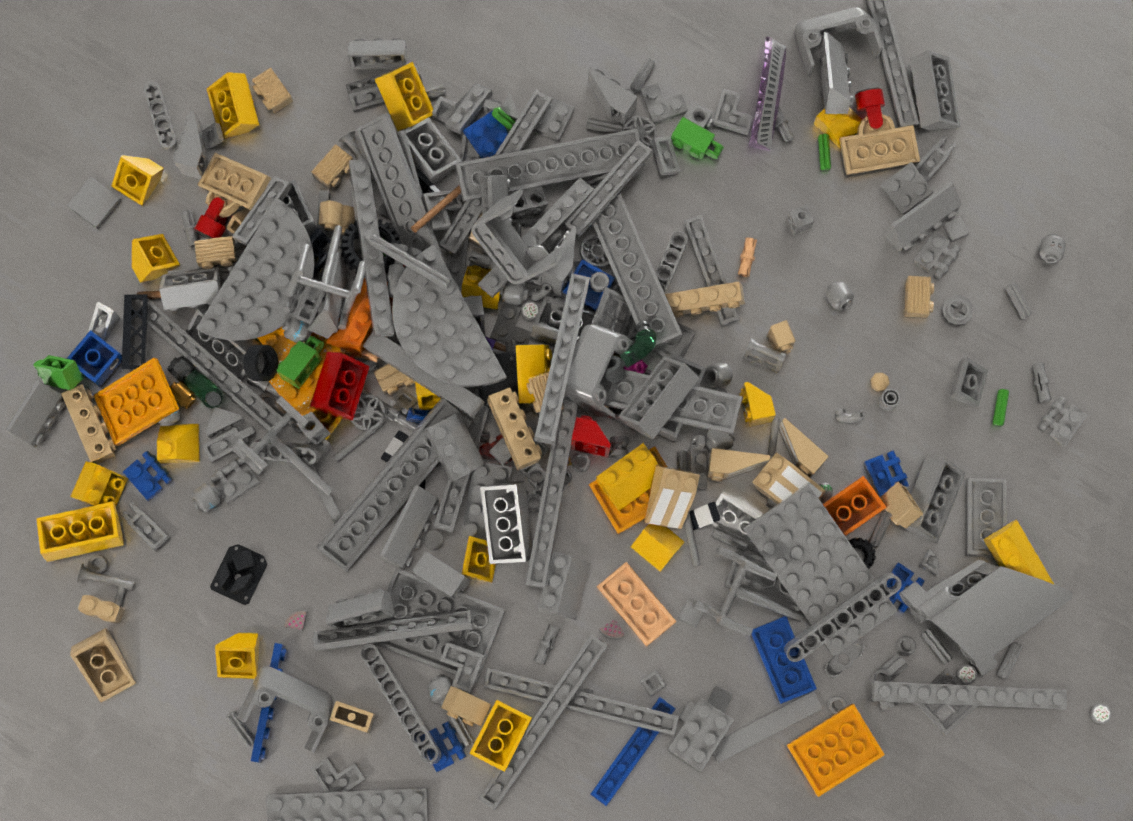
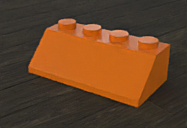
[326,278,391,357]
[823,476,887,537]

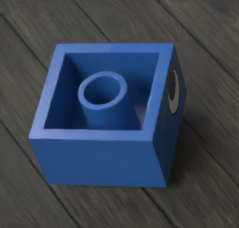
[66,330,122,387]

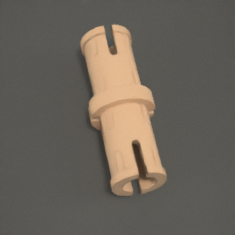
[738,237,757,277]

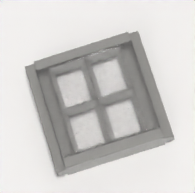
[592,288,634,337]
[916,668,977,735]

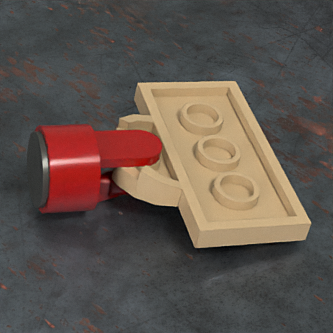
[839,87,920,175]
[194,153,271,239]

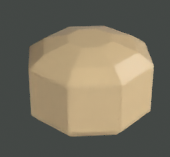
[870,372,889,392]

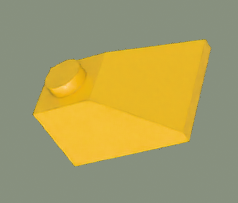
[814,107,862,149]
[111,155,164,205]
[132,234,180,283]
[157,424,200,464]
[215,633,259,679]

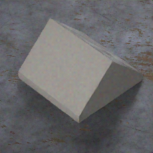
[950,357,988,406]

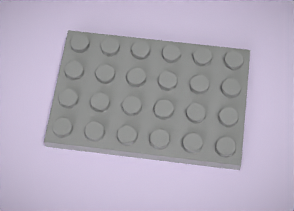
[373,568,505,683]

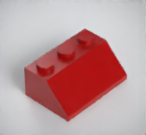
[310,352,370,421]
[571,415,611,458]

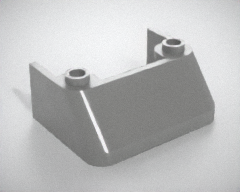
[794,7,883,76]
[471,189,566,284]
[565,324,644,418]
[237,666,331,753]

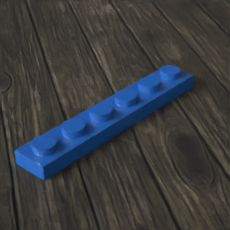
[251,643,287,763]
[590,697,676,806]

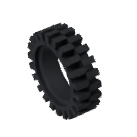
[340,218,401,277]

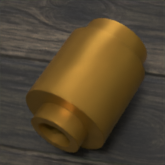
[170,381,197,409]

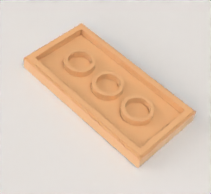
[597,562,677,647]

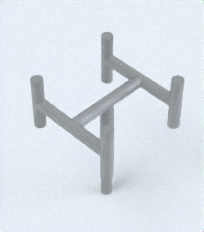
[282,225,367,330]
[232,396,333,495]
[692,546,804,636]

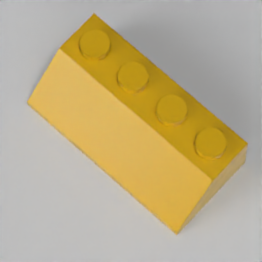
[36,502,124,562]
[983,519,1054,584]

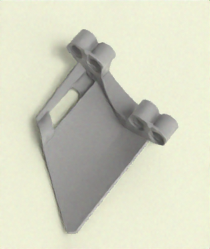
[899,560,1072,677]

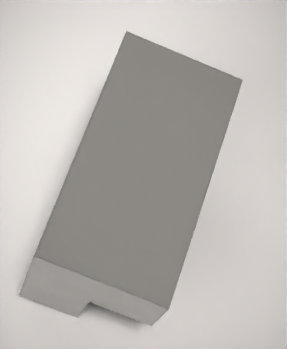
[412,552,470,599]

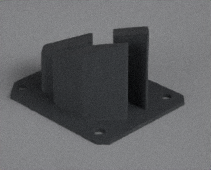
[479,351,519,408]
[210,544,268,605]

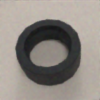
[243,345,279,381]

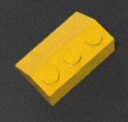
[375,62,433,131]
[206,72,259,139]
[516,344,552,404]
[596,443,659,511]
[469,700,532,772]

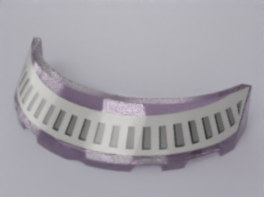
[748,36,786,150]

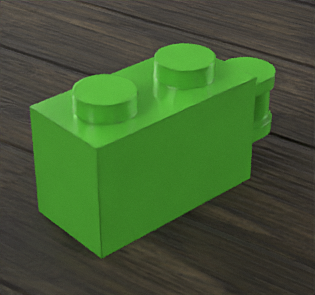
[671,117,724,159]
[276,336,324,389]
[33,355,83,390]

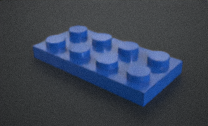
[751,616,817,704]

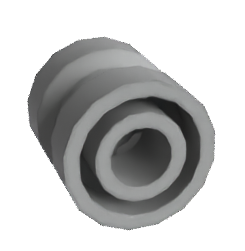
[878,388,901,411]
[609,436,629,458]

